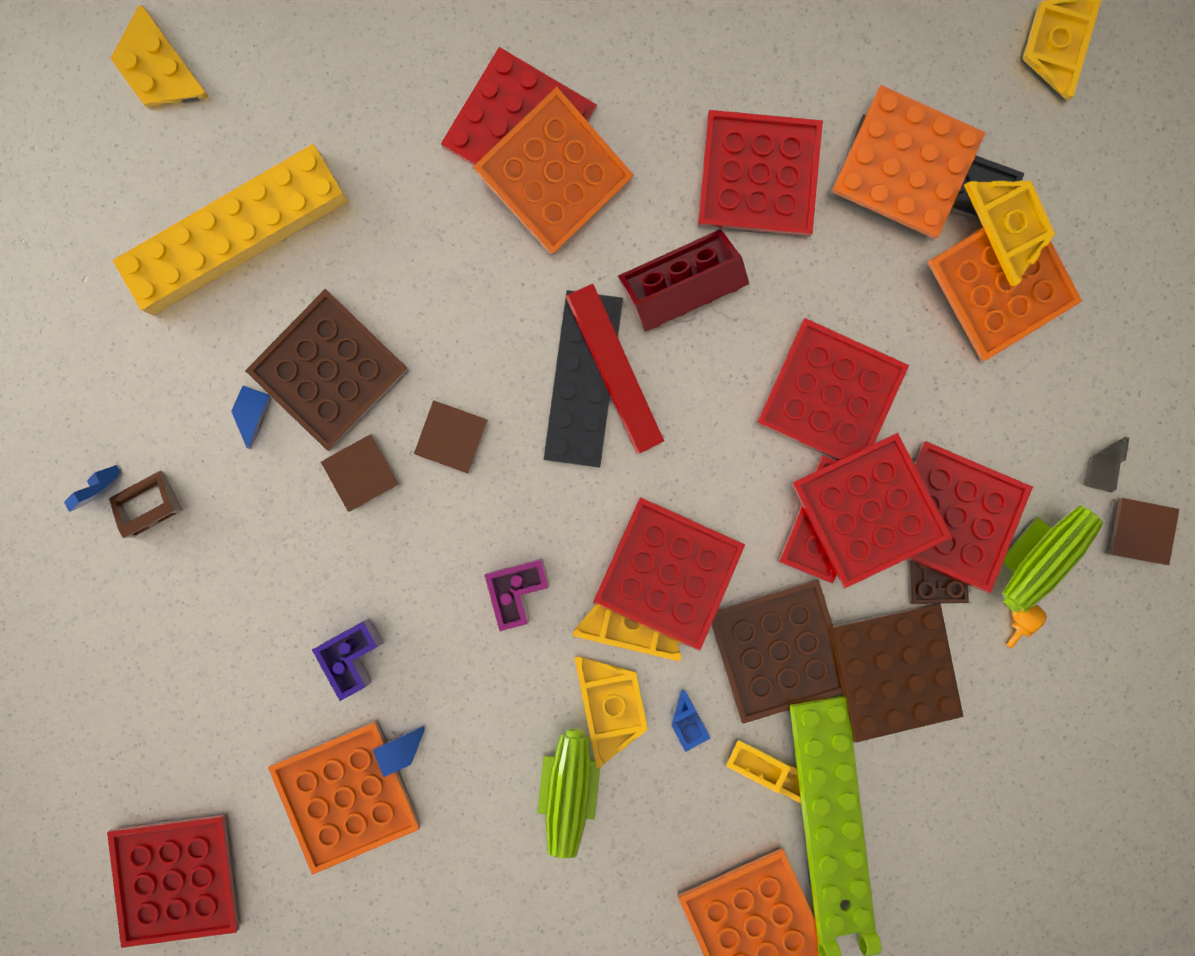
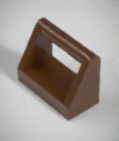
[109,470,183,538]

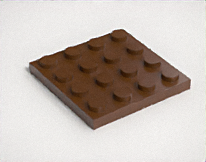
[245,289,409,451]
[711,579,842,724]
[829,604,964,743]

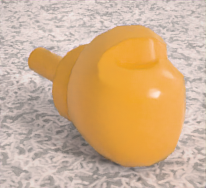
[1006,604,1047,648]

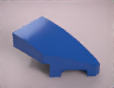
[231,386,271,449]
[64,465,120,512]
[672,690,711,752]
[373,726,425,777]

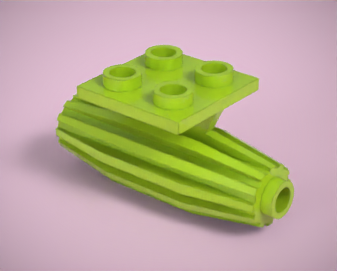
[1002,505,1103,613]
[537,728,600,859]

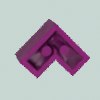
[484,558,550,632]

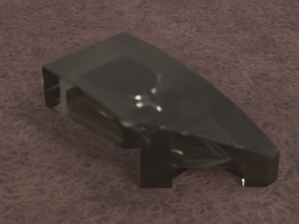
[1084,437,1130,493]

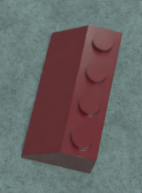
[618,229,749,332]

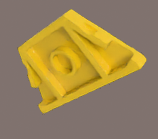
[1022,0,1102,100]
[110,5,208,108]
[964,181,1055,286]
[572,604,681,662]
[574,656,648,768]

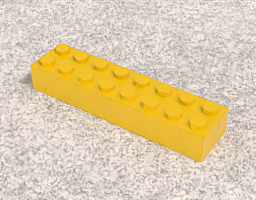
[112,144,349,315]

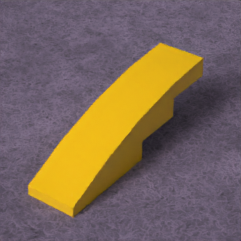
[726,739,801,803]

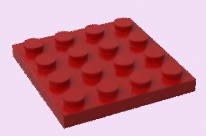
[441,47,597,166]
[698,110,823,236]
[756,318,909,460]
[792,433,952,589]
[908,441,1033,593]
[593,497,745,651]
[107,814,240,948]

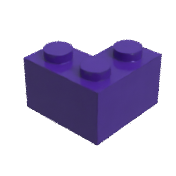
[312,618,383,701]

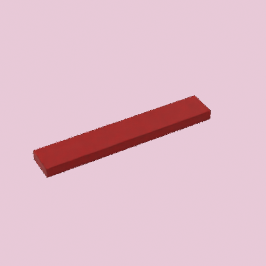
[565,283,664,454]

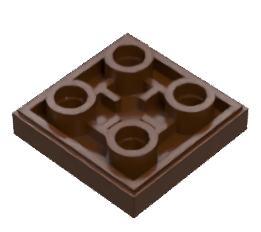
[414,400,488,474]
[321,434,400,512]
[1109,498,1180,565]
[908,559,969,604]

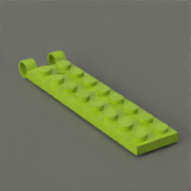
[790,696,882,956]

